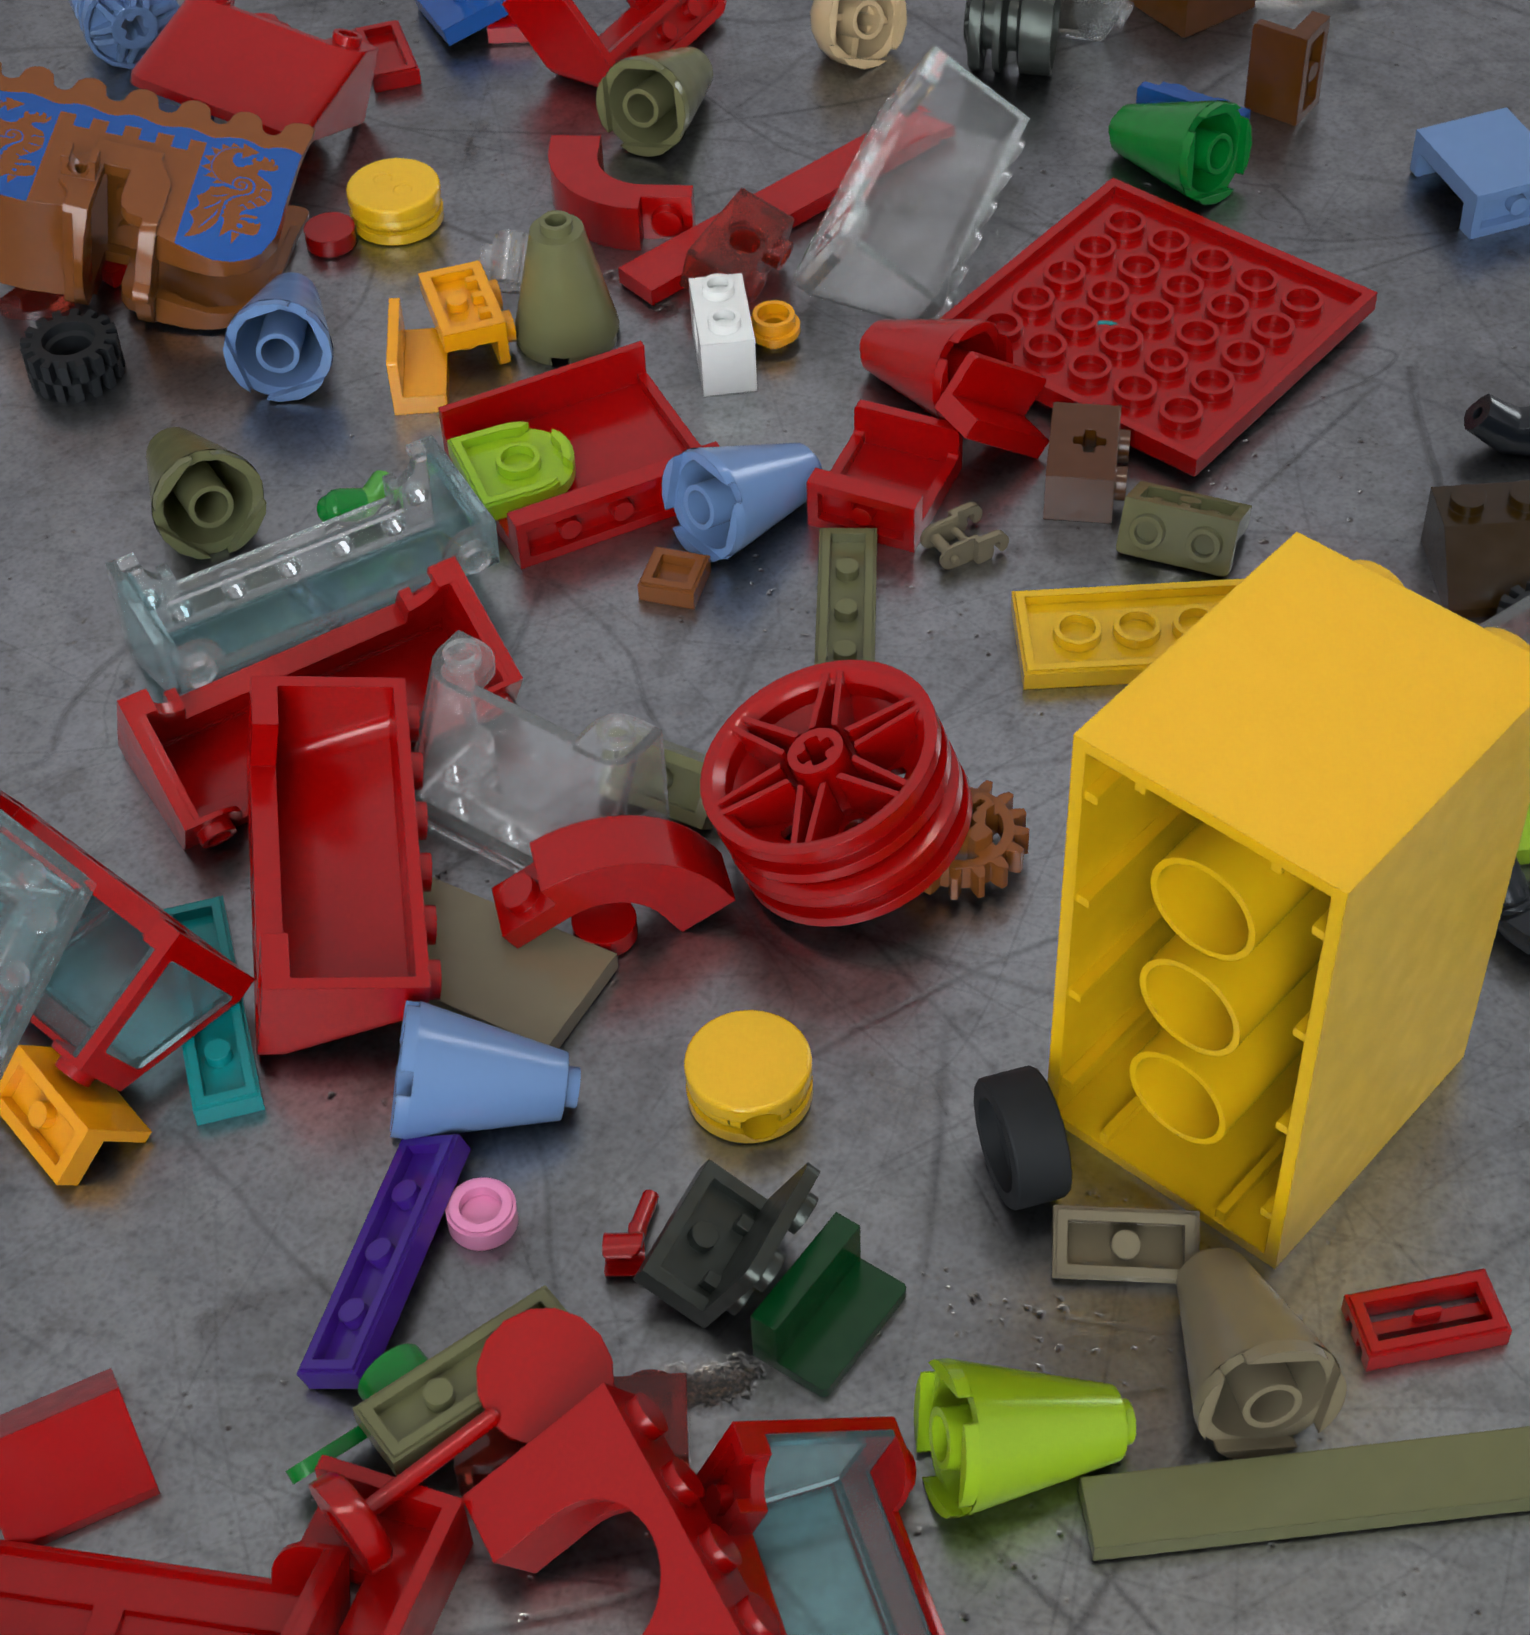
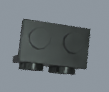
[632,1159,820,1329]

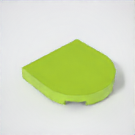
[447,421,576,524]

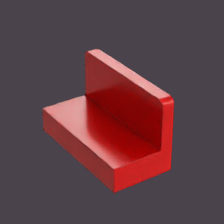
[934,351,1049,459]

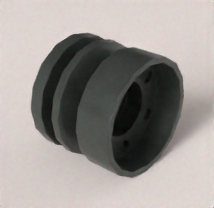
[964,0,1061,76]

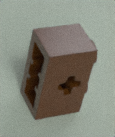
[1043,402,1131,524]

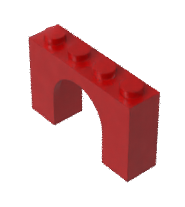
[461,1382,781,1635]

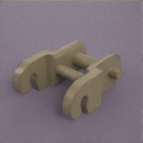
[920,502,1009,570]

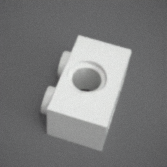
[689,273,757,397]

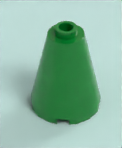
[1109,100,1252,204]

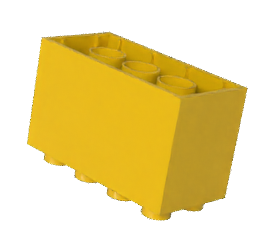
[1048,532,1530,1269]

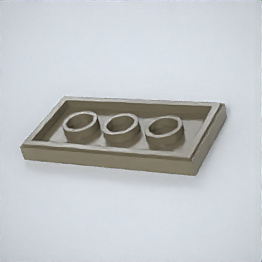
[423,877,618,1049]

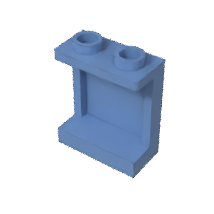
[1410,107,1530,240]

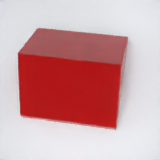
[0,1368,161,1545]

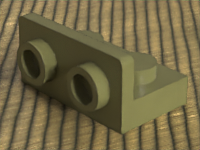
[1116,481,1252,577]

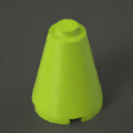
[914,1358,1136,1518]

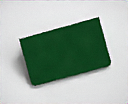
[751,1212,906,1397]

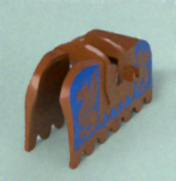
[0,62,315,330]

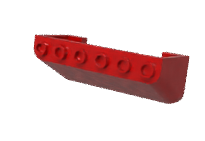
[246,676,442,1055]

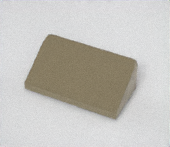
[1052,1205,1200,1284]

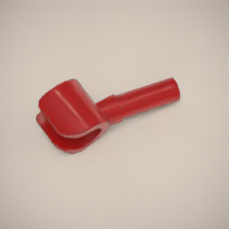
[602,1189,659,1277]

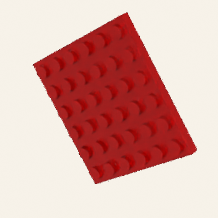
[939,178,1378,477]

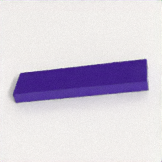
[296,1134,471,1389]

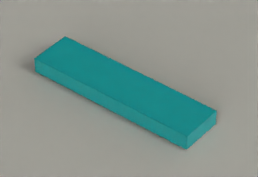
[163,895,265,1126]

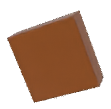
[638,546,711,610]

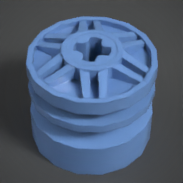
[69,0,180,69]

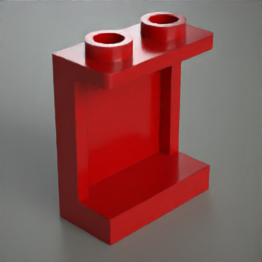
[807,400,963,553]

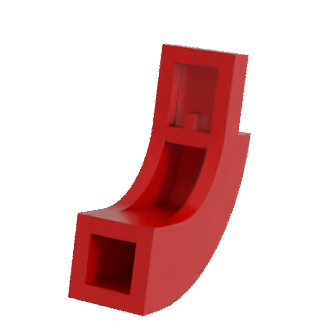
[548,135,696,251]
[491,815,736,949]

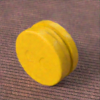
[346,158,444,246]
[684,1010,813,1144]

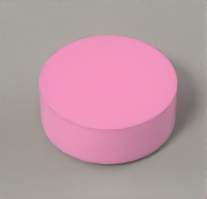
[445,1177,519,1251]

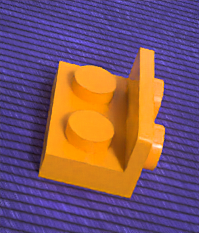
[418,260,517,365]

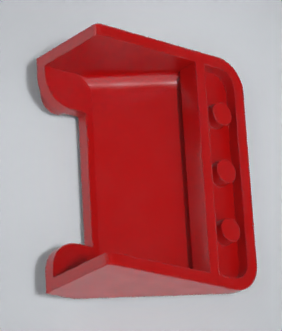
[130,0,379,142]

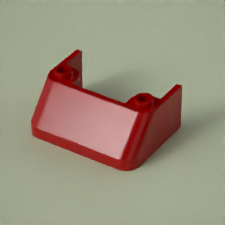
[502,0,726,88]

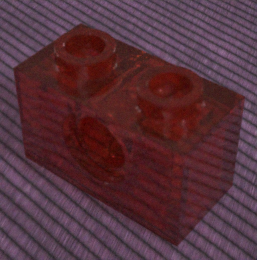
[679,188,795,303]

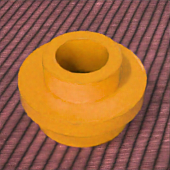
[751,300,801,349]

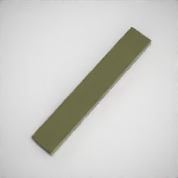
[1079,1426,1530,1561]

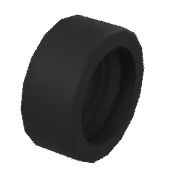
[974,1065,1072,1211]

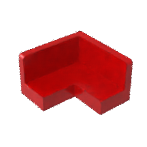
[301,1455,474,1635]

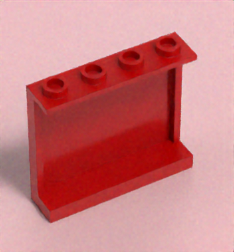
[438,341,719,570]

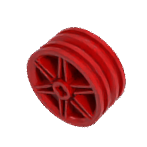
[700,660,973,927]

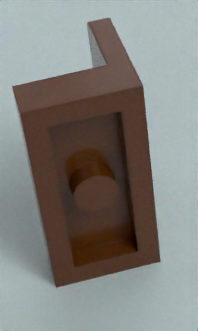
[1244,11,1331,126]

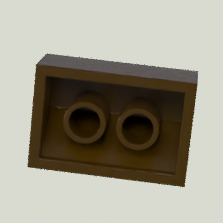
[1421,480,1530,618]

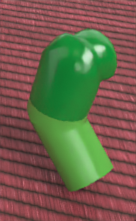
[317,470,397,526]

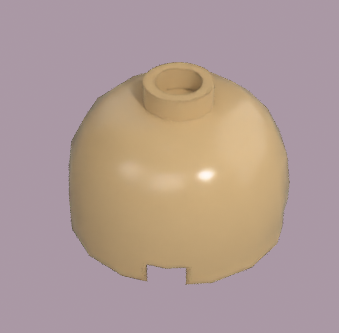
[810,0,907,69]

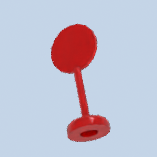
[308,1308,614,1576]

